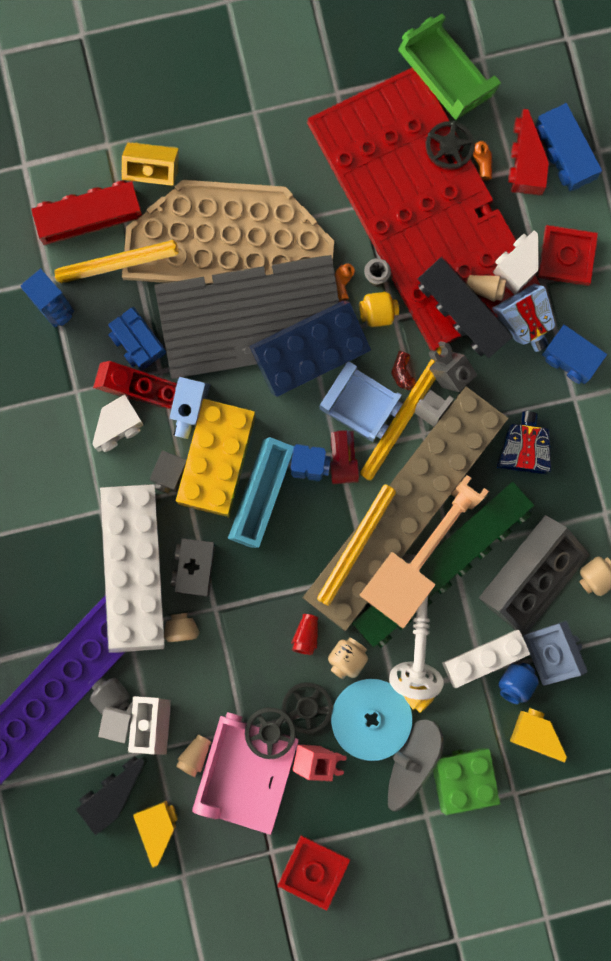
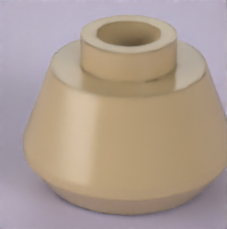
[164,613,200,642]

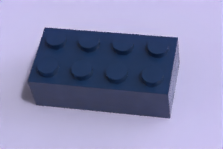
[249,301,371,397]

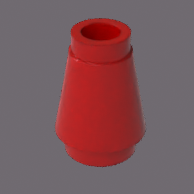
[291,614,318,655]

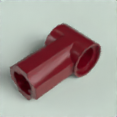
[330,430,359,484]

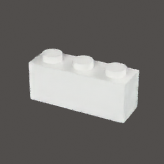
[442,630,530,688]

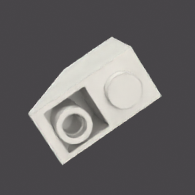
[493,230,538,295]
[93,394,144,452]

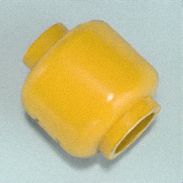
[359,292,399,327]

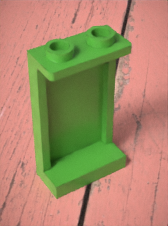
[398,14,501,120]

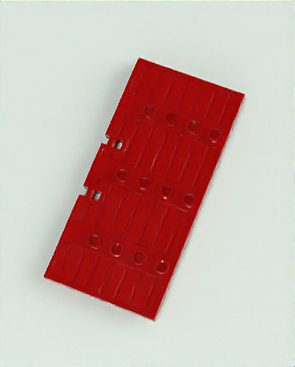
[307,68,540,351]

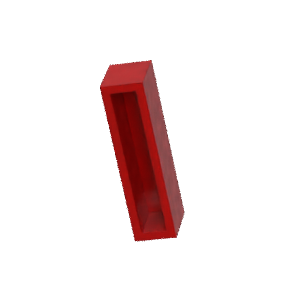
[31,180,142,245]

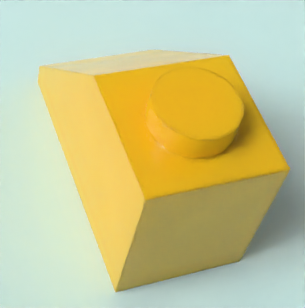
[510,708,567,762]
[133,800,178,868]

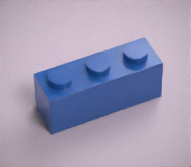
[535,103,602,192]
[20,268,74,328]

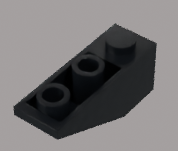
[76,756,147,836]

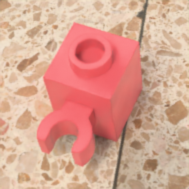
[293,744,347,781]

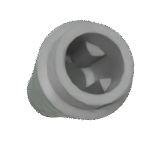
[364,258,391,286]

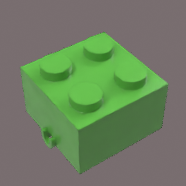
[433,748,500,815]

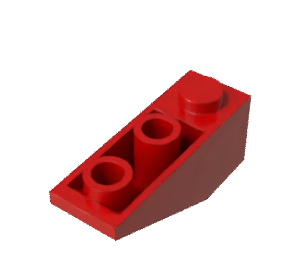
[508,109,549,196]
[93,361,177,410]

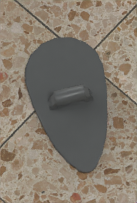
[388,719,444,812]

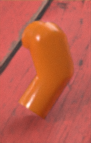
[334,263,355,302]

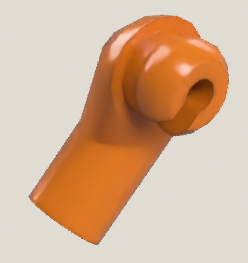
[473,141,492,180]

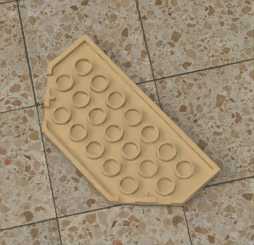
[122,180,334,285]

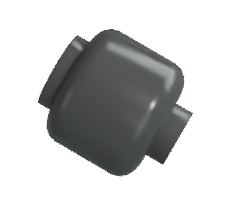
[90,677,130,715]

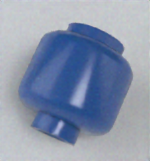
[498,663,539,704]

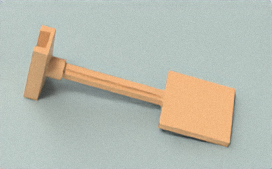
[359,475,489,628]

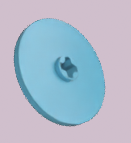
[331,679,412,761]

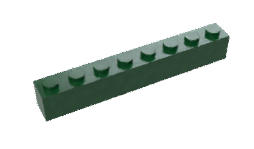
[352,482,534,648]

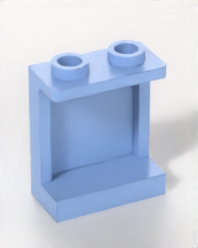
[320,362,403,442]

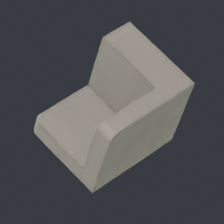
[414,390,454,427]
[98,702,133,743]

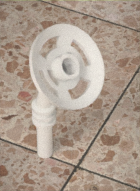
[389,596,443,700]

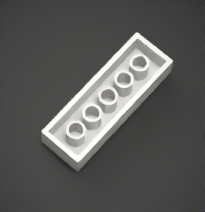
[100,485,164,653]

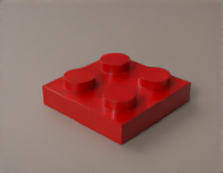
[537,225,598,286]
[277,835,350,911]

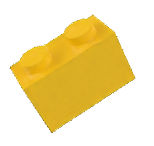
[122,142,179,186]

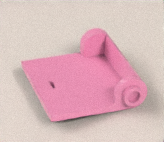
[192,712,299,835]

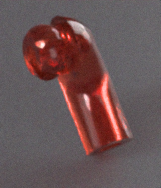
[391,351,415,390]

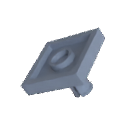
[523,621,588,686]

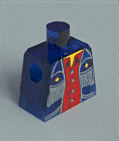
[497,411,551,475]

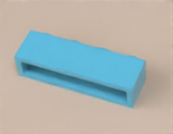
[228,437,294,548]

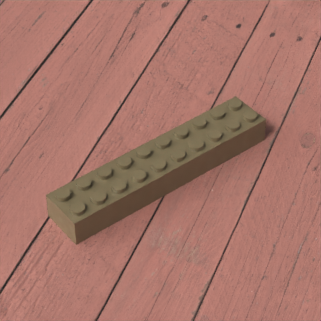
[303,386,508,631]

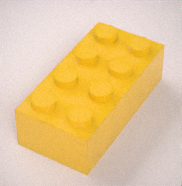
[176,399,256,517]

